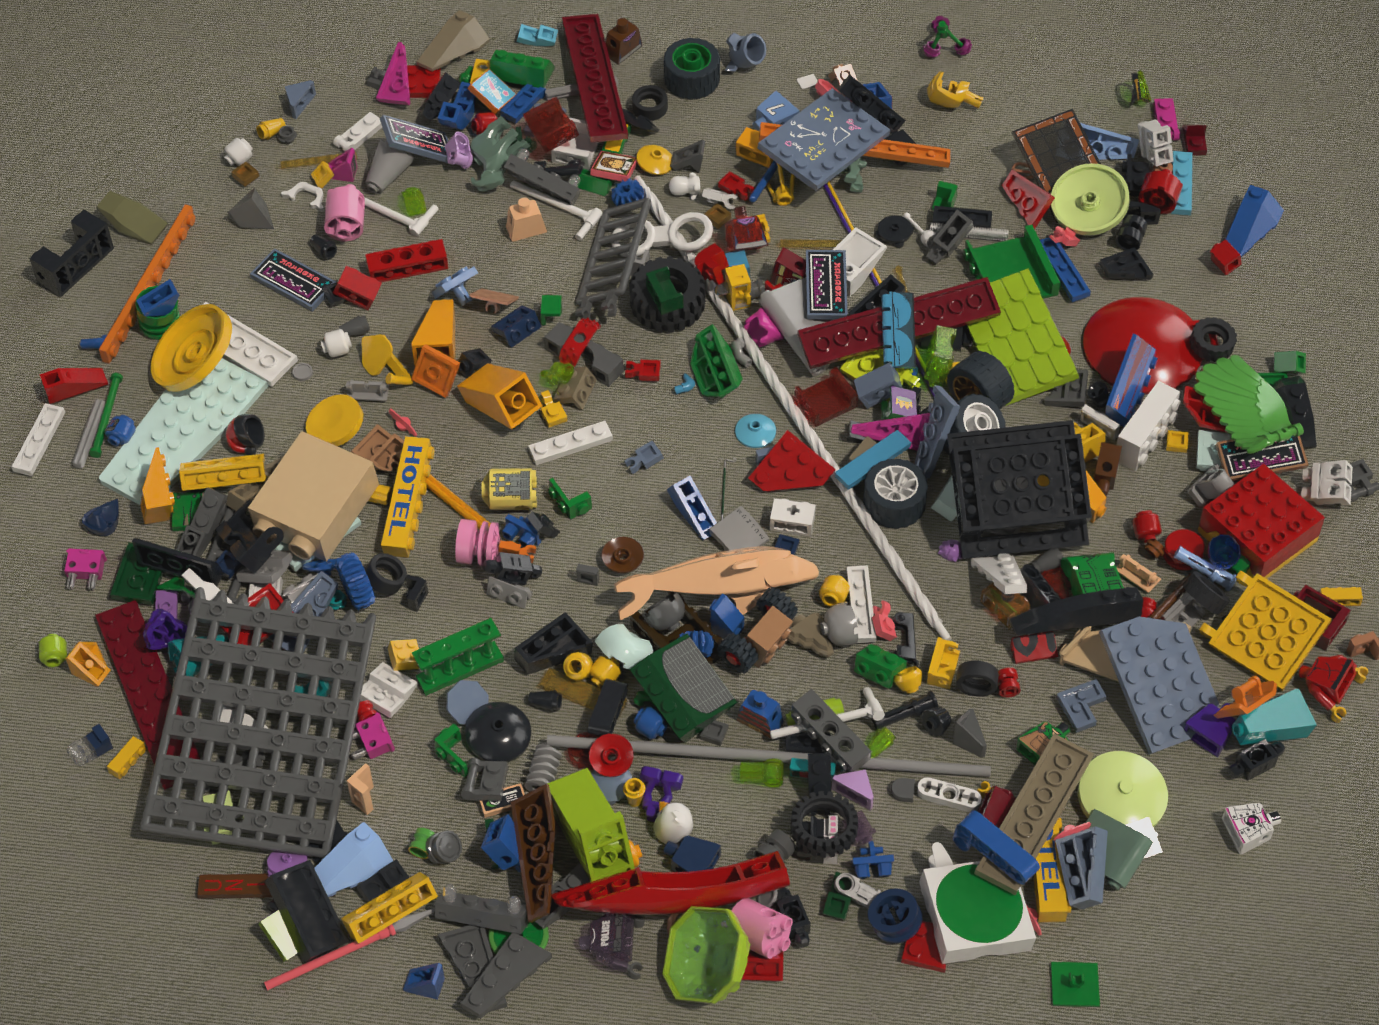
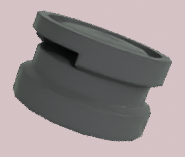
[426,830,462,865]

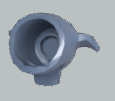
[725,33,767,72]

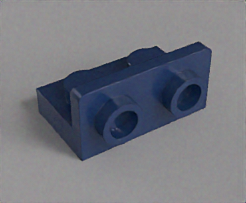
[491,305,541,348]

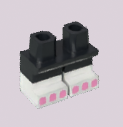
[797,815,838,864]

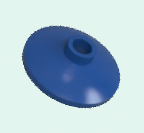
[302,559,337,576]

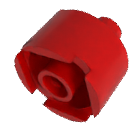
[1138,169,1183,214]

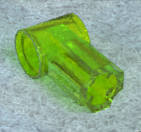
[740,758,784,788]

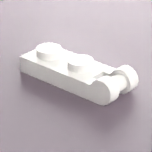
[333,112,382,152]

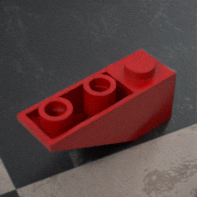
[39,368,108,404]

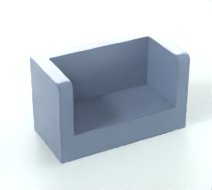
[854,362,902,409]

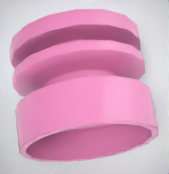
[455,519,500,566]

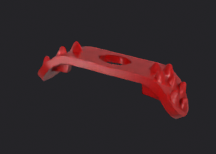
[559,317,601,368]

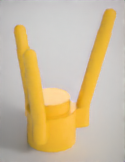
[766,163,795,206]

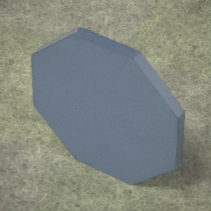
[446,680,489,725]

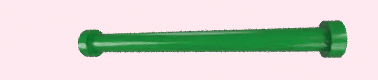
[89,373,123,458]

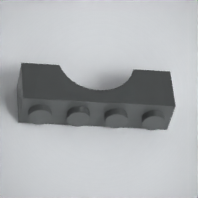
[545,322,624,387]

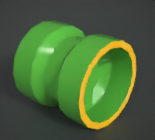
[408,828,435,859]

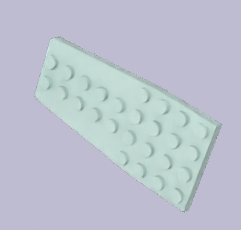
[99,358,268,505]

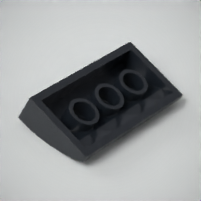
[132,538,224,587]

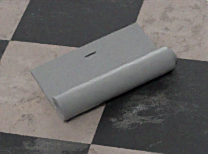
[759,277,836,376]

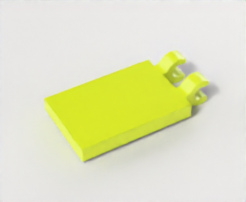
[840,349,921,402]

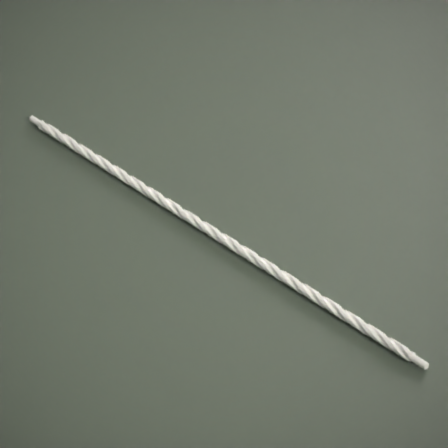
[634,175,952,641]

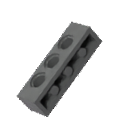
[791,689,872,773]

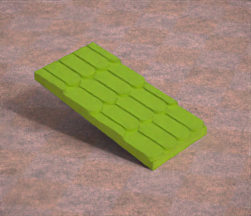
[966,269,1079,406]

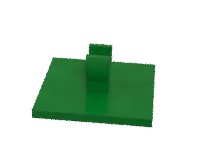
[1051,962,1100,1007]

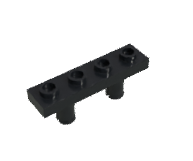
[837,74,906,134]

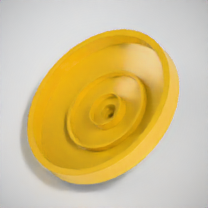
[151,304,232,392]

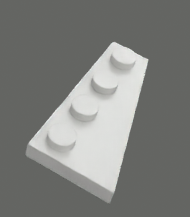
[971,553,1027,594]

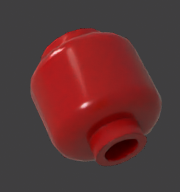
[471,112,498,136]
[1132,510,1162,543]

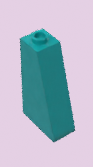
[1231,689,1317,745]

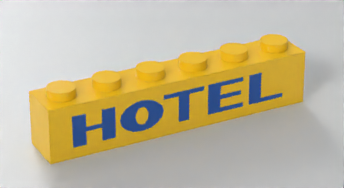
[381,436,435,558]
[1033,818,1071,922]

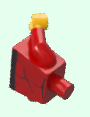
[1299,655,1368,723]

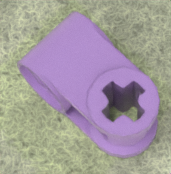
[445,132,473,169]

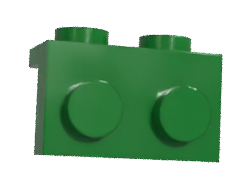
[854,644,907,689]

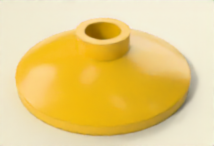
[636,145,672,175]

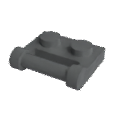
[461,758,508,801]

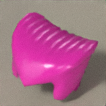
[744,308,784,347]

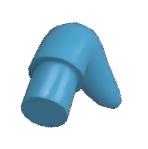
[674,373,695,394]

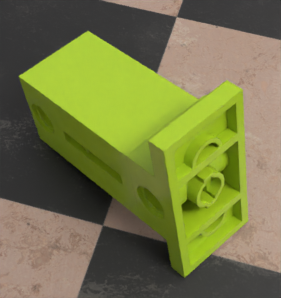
[547,768,635,882]

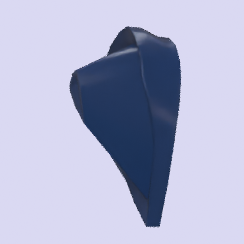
[82,499,119,536]

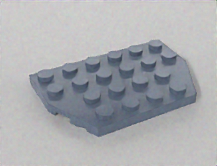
[1099,617,1219,755]

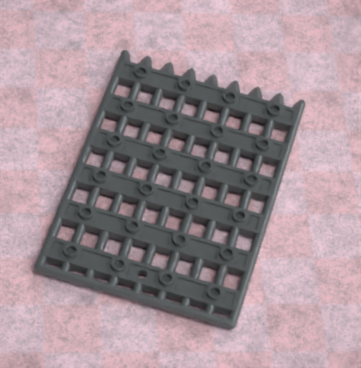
[140,587,376,858]

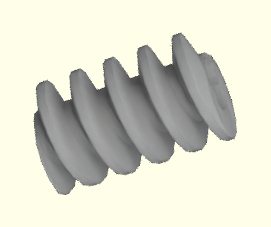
[524,744,562,792]

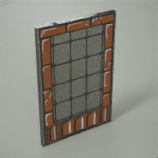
[1012,109,1101,223]

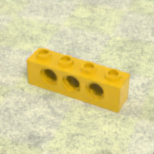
[341,872,438,944]

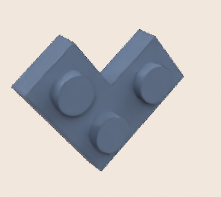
[1056,679,1106,733]

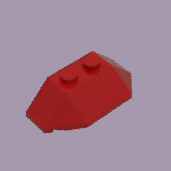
[1183,386,1228,433]

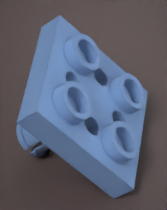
[432,266,478,306]

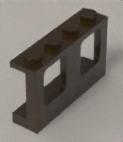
[630,591,723,665]

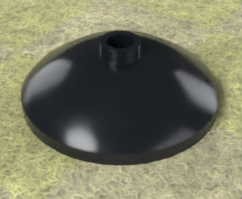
[465,702,531,762]

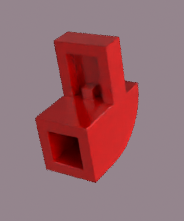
[695,243,729,285]

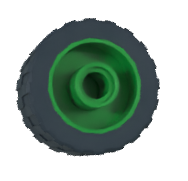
[664,38,720,99]

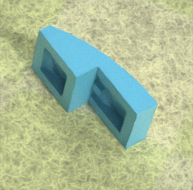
[516,24,558,46]

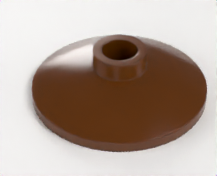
[602,537,644,573]

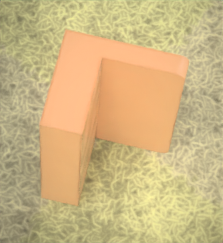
[347,764,374,815]

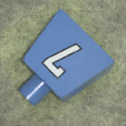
[753,91,800,132]

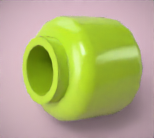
[39,634,67,667]

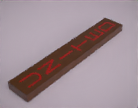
[197,874,336,899]

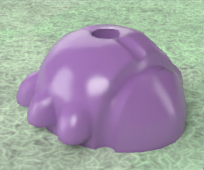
[938,539,962,562]

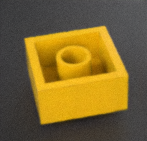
[387,639,419,671]

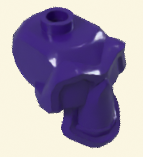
[143,609,188,650]

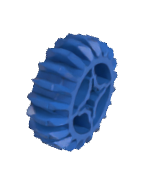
[335,552,375,610]

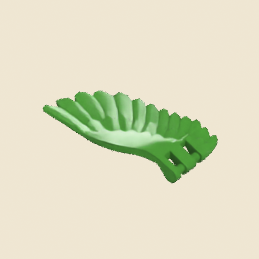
[1194,355,1304,454]

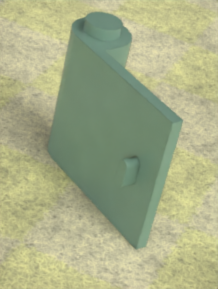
[1086,809,1154,890]

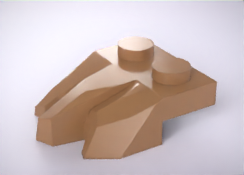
[351,424,404,471]

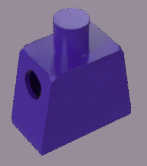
[1184,703,1236,757]

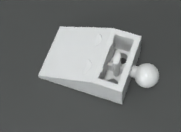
[833,227,887,297]

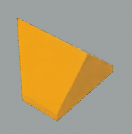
[66,642,111,687]

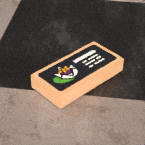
[479,783,525,818]

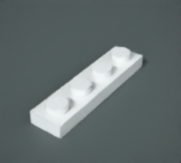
[12,403,65,476]
[528,421,613,465]
[846,565,876,643]

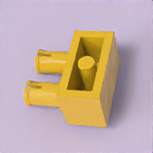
[1074,422,1105,462]

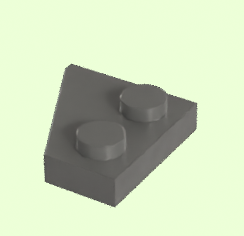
[1045,369,1088,407]

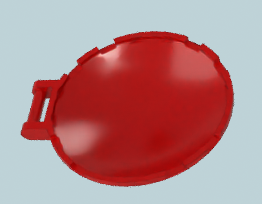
[1083,297,1219,394]

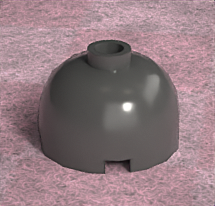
[641,592,685,632]

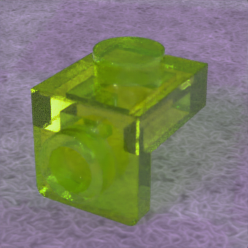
[401,187,427,216]

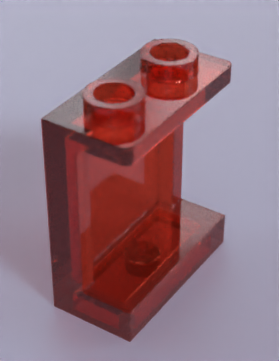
[523,97,579,153]
[793,367,858,427]

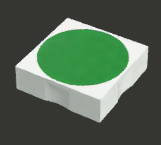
[919,861,1036,964]

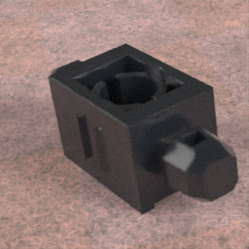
[483,552,542,585]
[1228,739,1285,781]
[776,887,811,948]

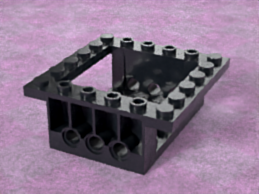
[947,420,1092,560]

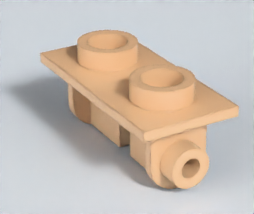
[1116,554,1161,593]

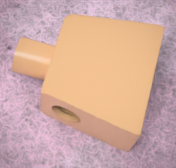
[506,198,547,242]

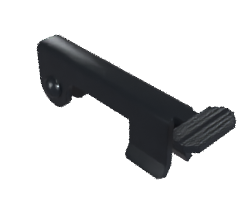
[524,159,583,184]
[893,612,919,667]

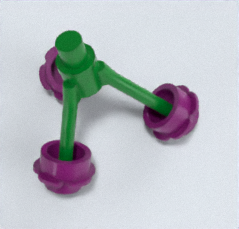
[923,16,972,58]

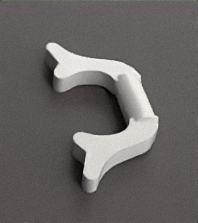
[281,182,324,212]

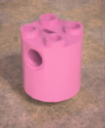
[324,184,365,242]
[726,898,793,959]

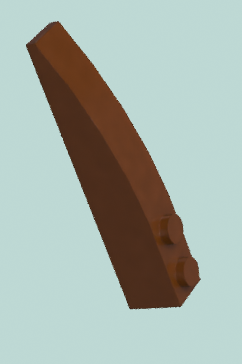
[511,784,555,923]

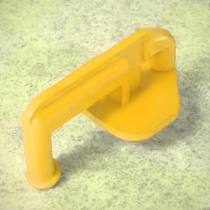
[362,334,414,385]

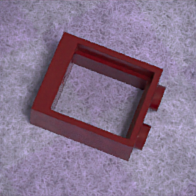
[1293,584,1351,651]

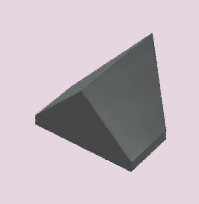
[227,188,274,229]
[953,708,987,757]

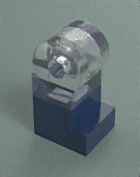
[67,724,113,766]

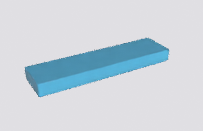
[835,430,911,490]

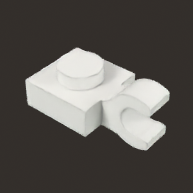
[702,188,738,209]

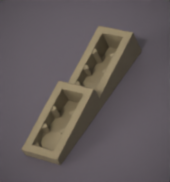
[226,456,284,511]

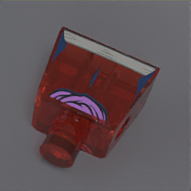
[725,206,768,253]

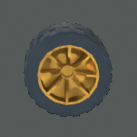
[947,351,1015,410]

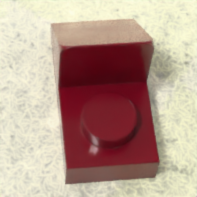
[1183,124,1207,156]

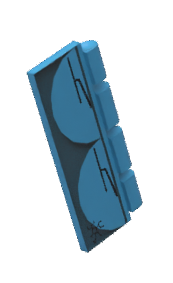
[881,292,916,369]

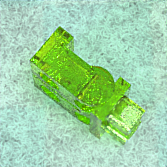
[924,325,957,387]

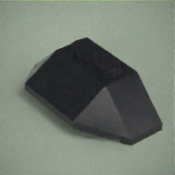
[1272,376,1317,449]

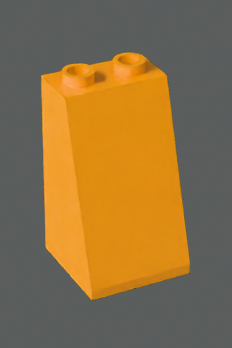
[457,363,542,429]

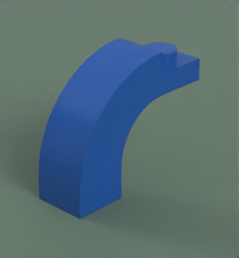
[438,82,477,130]

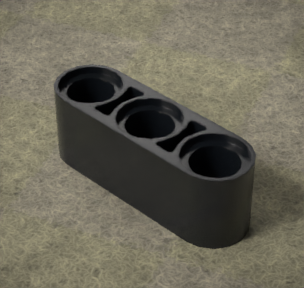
[1020,564,1061,609]
[588,678,628,737]

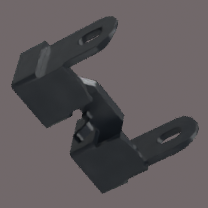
[216,499,284,574]

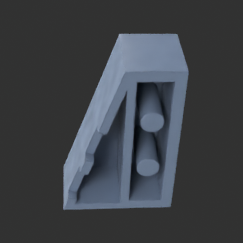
[1055,826,1108,910]

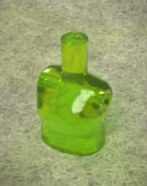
[541,362,574,385]

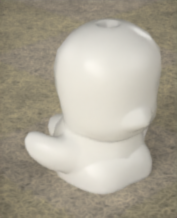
[669,172,700,200]

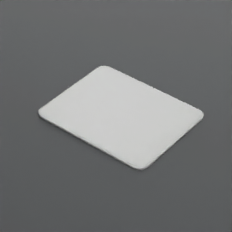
[797,74,817,89]

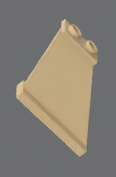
[1059,622,1191,682]

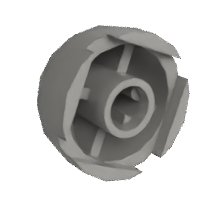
[820,602,858,646]

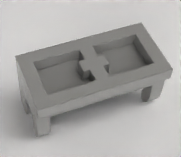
[1161,592,1205,628]

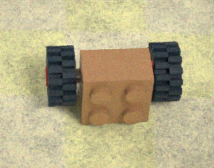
[716,587,798,674]

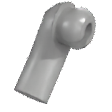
[731,338,752,368]

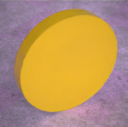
[306,394,363,446]

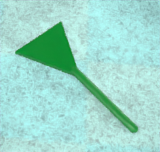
[156,576,195,598]

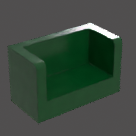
[646,266,684,315]

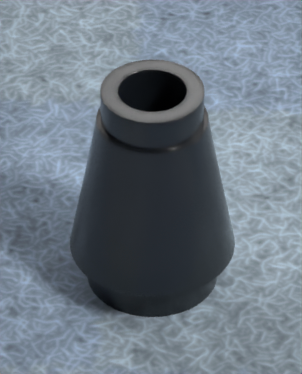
[310,235,337,259]
[528,690,562,712]

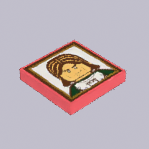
[590,151,638,182]

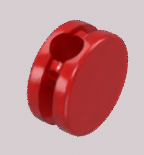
[1163,529,1204,570]

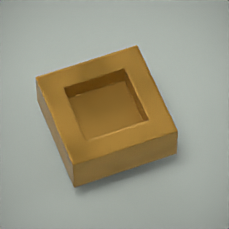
[231,162,259,187]
[704,203,731,229]

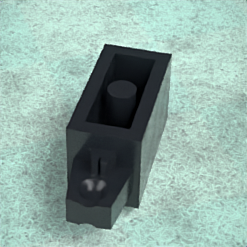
[420,72,461,123]

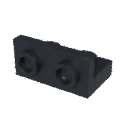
[1122,154,1149,196]

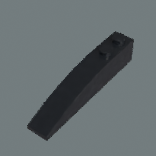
[1010,587,1143,635]

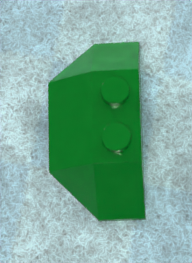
[690,324,743,398]

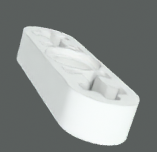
[917,777,981,812]

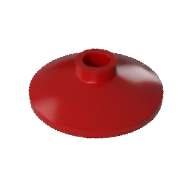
[589,734,634,777]

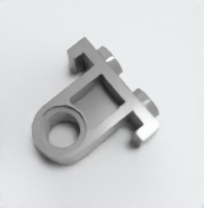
[1187,464,1235,507]

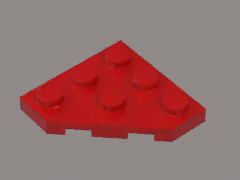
[748,430,836,491]

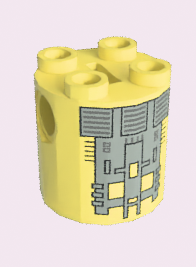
[481,468,537,510]

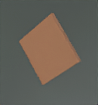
[470,288,519,313]

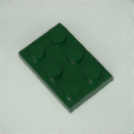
[110,542,164,605]

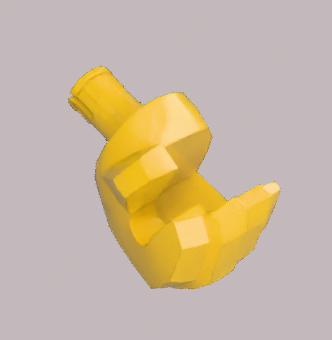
[927,71,983,109]

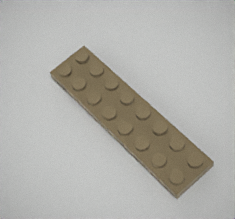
[974,734,1094,895]

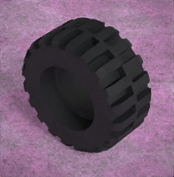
[629,256,705,333]

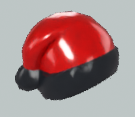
[226,414,265,455]

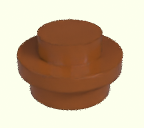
[1144,539,1164,559]

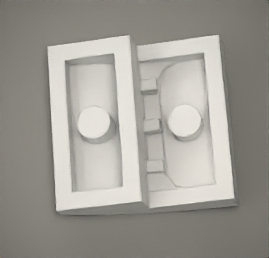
[360,662,418,718]

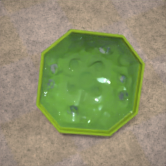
[662,906,750,1004]

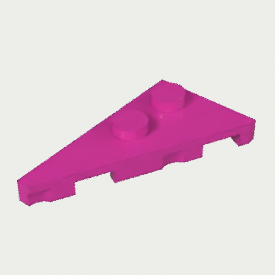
[376,42,410,106]
[851,413,930,451]

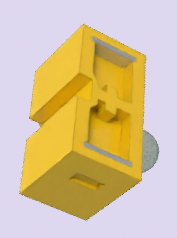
[714,264,751,311]

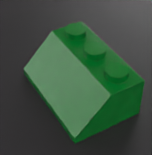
[490,50,555,88]

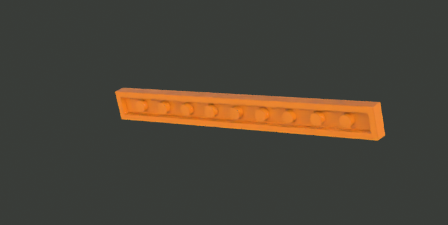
[759,122,950,168]
[99,204,196,364]

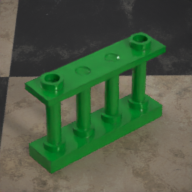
[412,618,504,696]

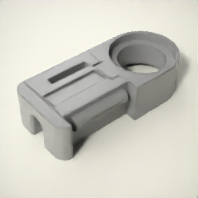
[834,873,881,909]

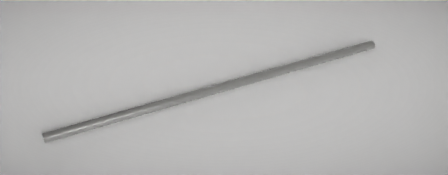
[546,735,991,777]

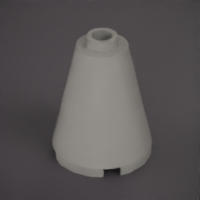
[365,139,413,193]

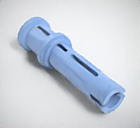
[1173,546,1237,591]

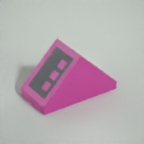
[328,148,357,182]

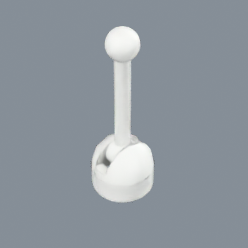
[903,213,936,247]

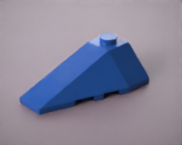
[1226,185,1284,257]

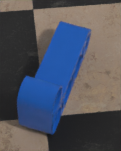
[953,810,1040,885]

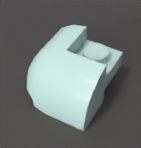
[594,624,653,670]

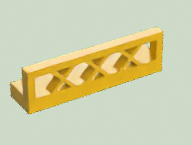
[179,454,266,491]

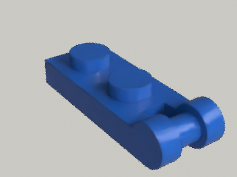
[500,84,546,124]

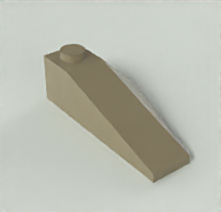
[417,10,490,71]

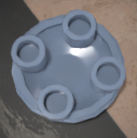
[591,770,632,805]

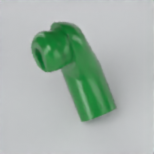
[458,66,474,84]
[633,691,656,707]

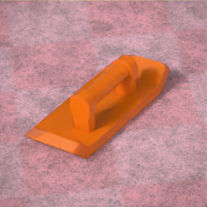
[1214,676,1277,719]

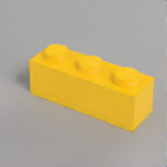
[1320,587,1363,606]
[107,736,146,780]

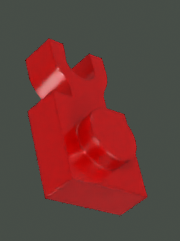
[718,171,754,201]
[625,359,661,381]

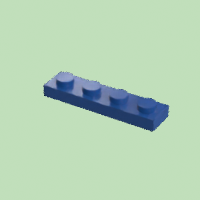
[1040,237,1091,302]

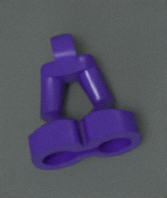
[639,766,684,822]

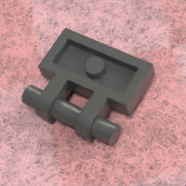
[1350,459,1379,502]

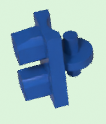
[502,514,541,548]
[851,841,894,879]

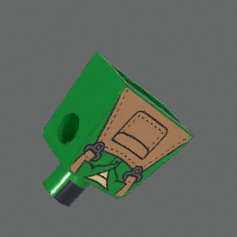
[1016,722,1070,765]

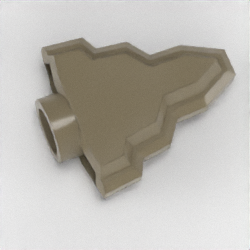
[787,613,834,658]

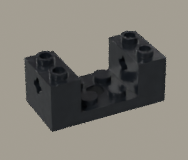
[29,210,114,298]

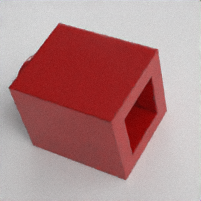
[1210,239,1242,275]

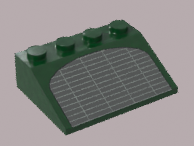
[630,634,738,743]

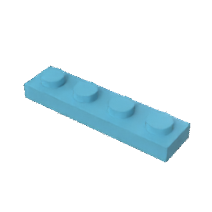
[1171,151,1192,216]

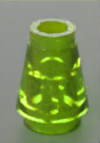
[867,726,896,758]

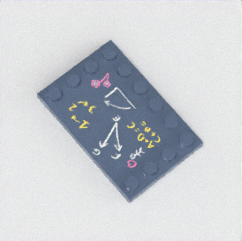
[757,88,890,191]

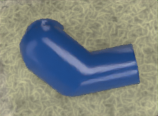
[80,335,107,349]

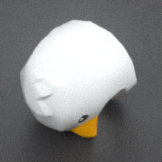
[653,801,693,844]

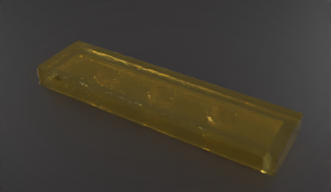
[539,668,628,719]

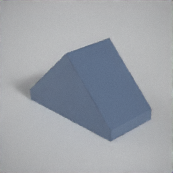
[285,80,316,119]

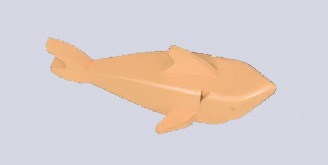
[614,546,819,620]

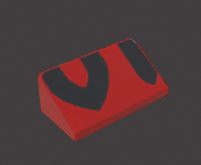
[1010,631,1058,664]

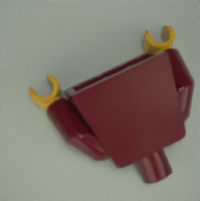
[977,781,1016,828]

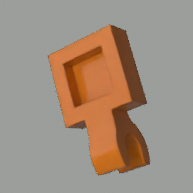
[498,540,536,563]

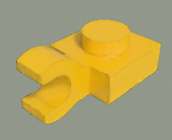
[541,390,567,428]

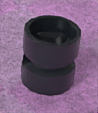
[1115,215,1148,251]

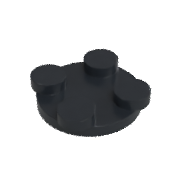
[876,215,914,248]

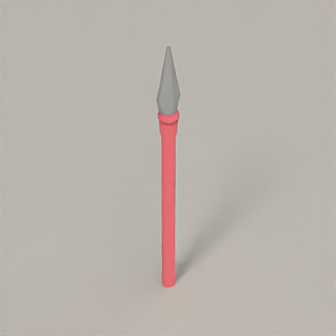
[264,908,435,991]

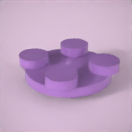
[267,851,308,877]

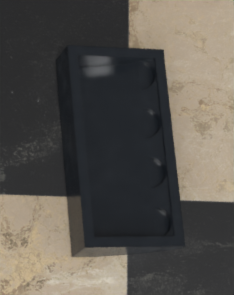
[265,860,350,963]

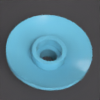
[735,414,776,448]

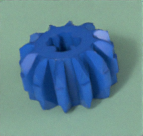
[611,178,644,206]
[678,630,714,657]

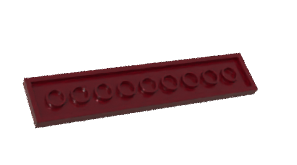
[562,14,628,143]
[797,277,1001,369]
[95,600,201,790]

